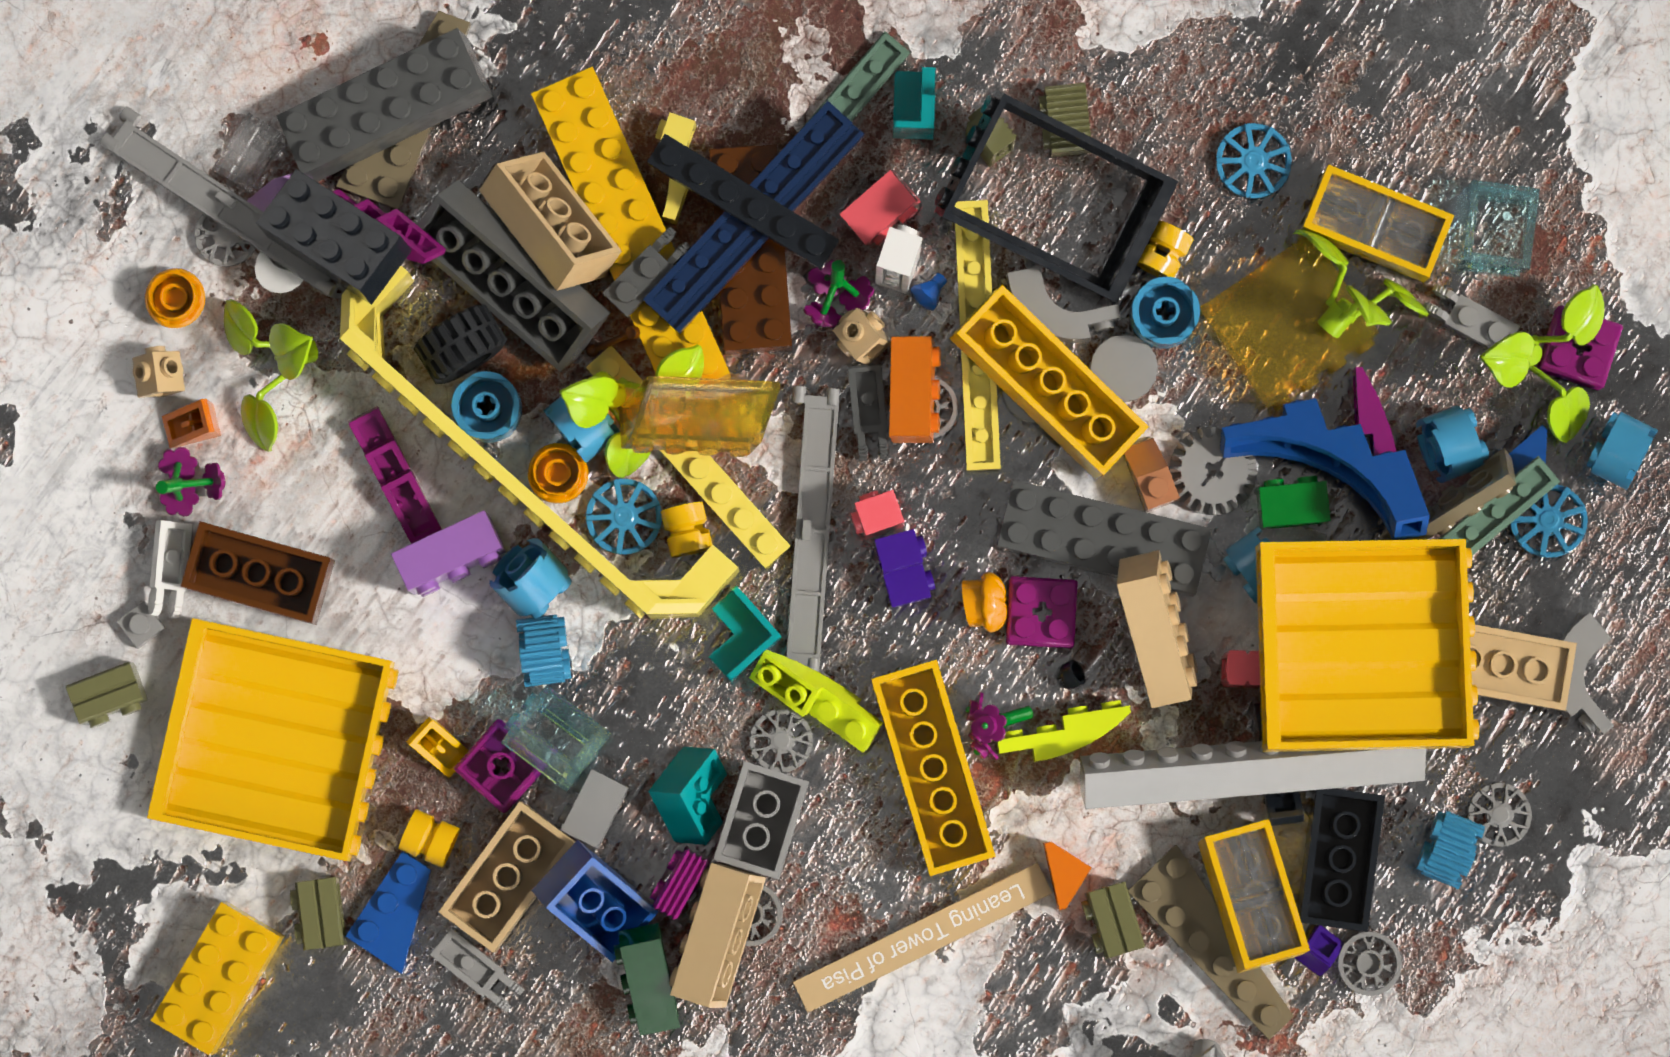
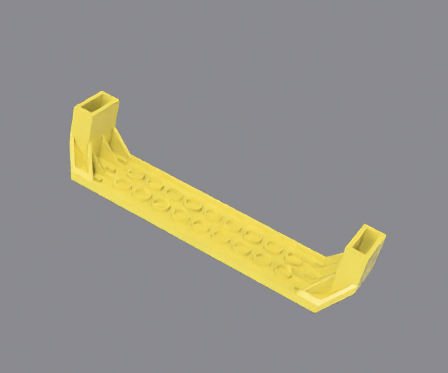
[340,266,740,619]

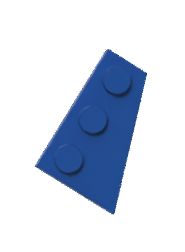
[345,851,432,974]

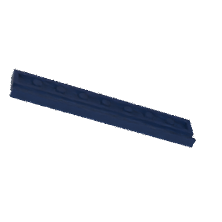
[643,101,864,334]

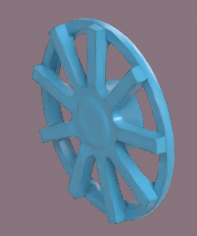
[1216,123,1292,199]
[586,479,662,555]
[1511,484,1588,558]

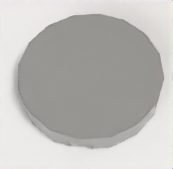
[1090,334,1158,403]

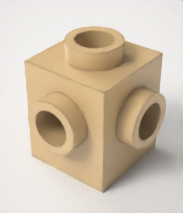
[833,308,891,365]
[132,346,185,398]

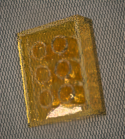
[619,376,780,457]

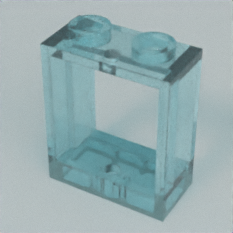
[1458,180,1540,277]
[501,685,612,792]

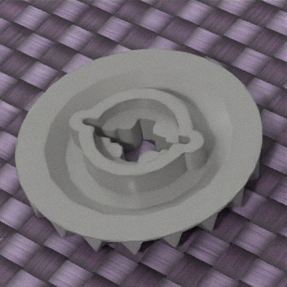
[1169,427,1258,515]

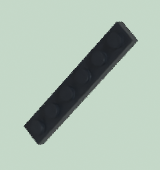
[647,134,839,271]

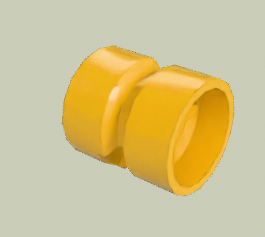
[1137,220,1194,277]
[660,502,712,558]
[398,809,460,868]

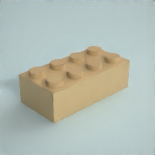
[479,152,622,291]
[1117,550,1198,708]
[438,801,576,953]
[669,863,766,1008]

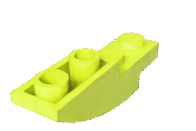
[749,650,883,753]
[996,700,1131,762]

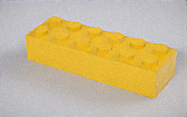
[949,285,1149,479]
[871,660,996,876]

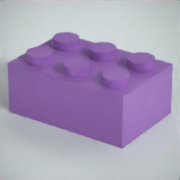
[391,510,506,597]

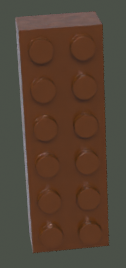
[709,144,792,355]

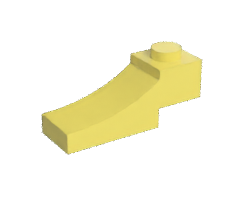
[655,112,696,225]

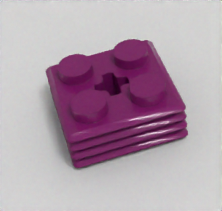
[1537,305,1623,390]
[1006,576,1078,648]
[454,719,549,813]
[650,848,709,919]

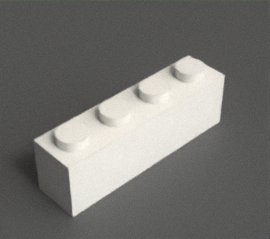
[875,225,922,294]

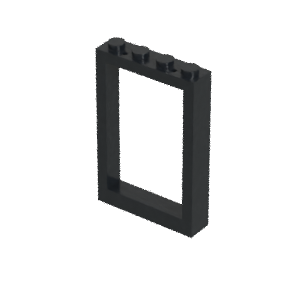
[934,89,1179,303]

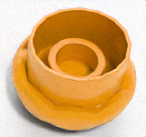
[145,268,205,328]
[528,443,588,504]
[962,572,1007,633]

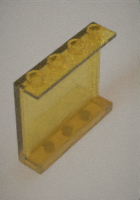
[1200,237,1379,412]

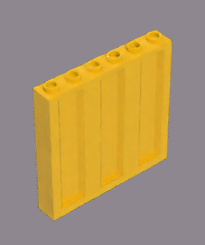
[1255,539,1479,752]
[147,618,399,861]

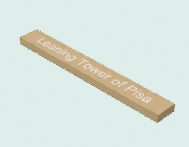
[793,863,1052,1013]

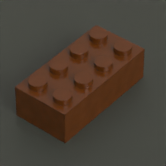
[180,521,335,625]

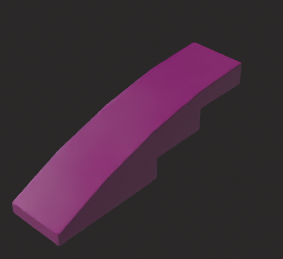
[333,189,446,264]
[1352,367,1397,456]
[348,406,442,544]

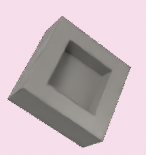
[117,601,166,649]

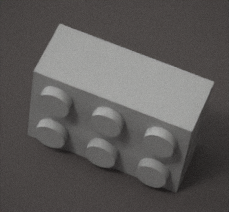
[713,761,810,880]

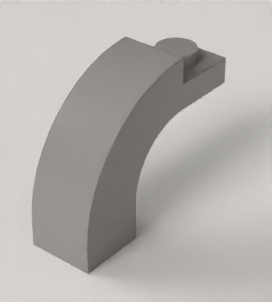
[1006,266,1121,343]
[1560,612,1614,735]

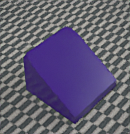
[1295,925,1344,976]

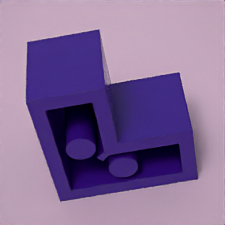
[874,529,936,609]

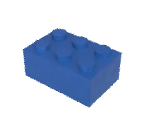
[531,840,659,963]

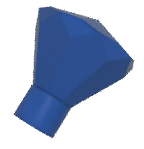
[910,273,947,311]

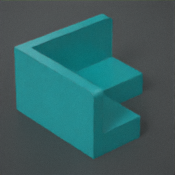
[893,67,936,140]
[709,585,782,682]
[648,747,727,845]

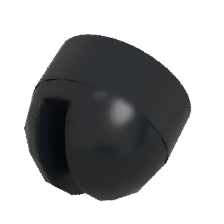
[1056,660,1086,690]

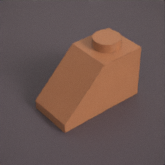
[1123,438,1180,512]

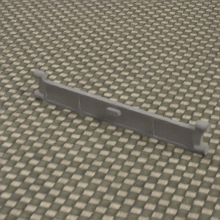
[100,106,337,296]
[785,386,840,672]

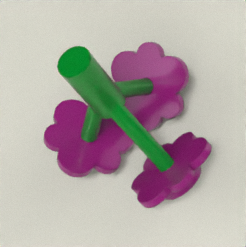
[803,260,874,327]
[156,447,226,517]
[965,692,1033,760]

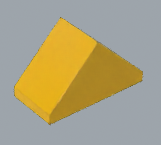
[406,716,469,778]

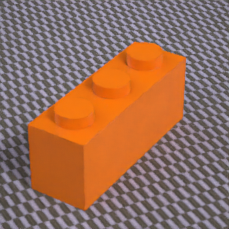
[889,336,941,443]

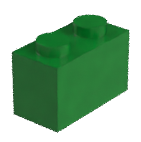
[1256,476,1331,530]

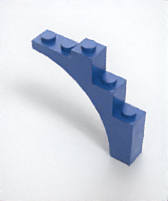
[1220,398,1430,540]

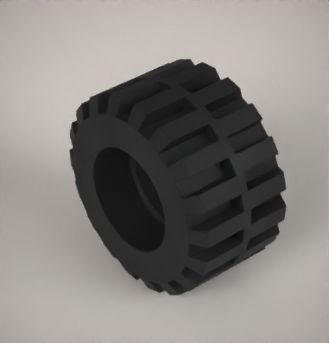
[414,304,507,384]

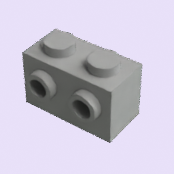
[559,769,629,849]

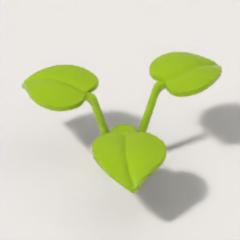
[1293,229,1429,338]
[1480,284,1604,443]
[224,299,318,452]
[559,344,704,478]

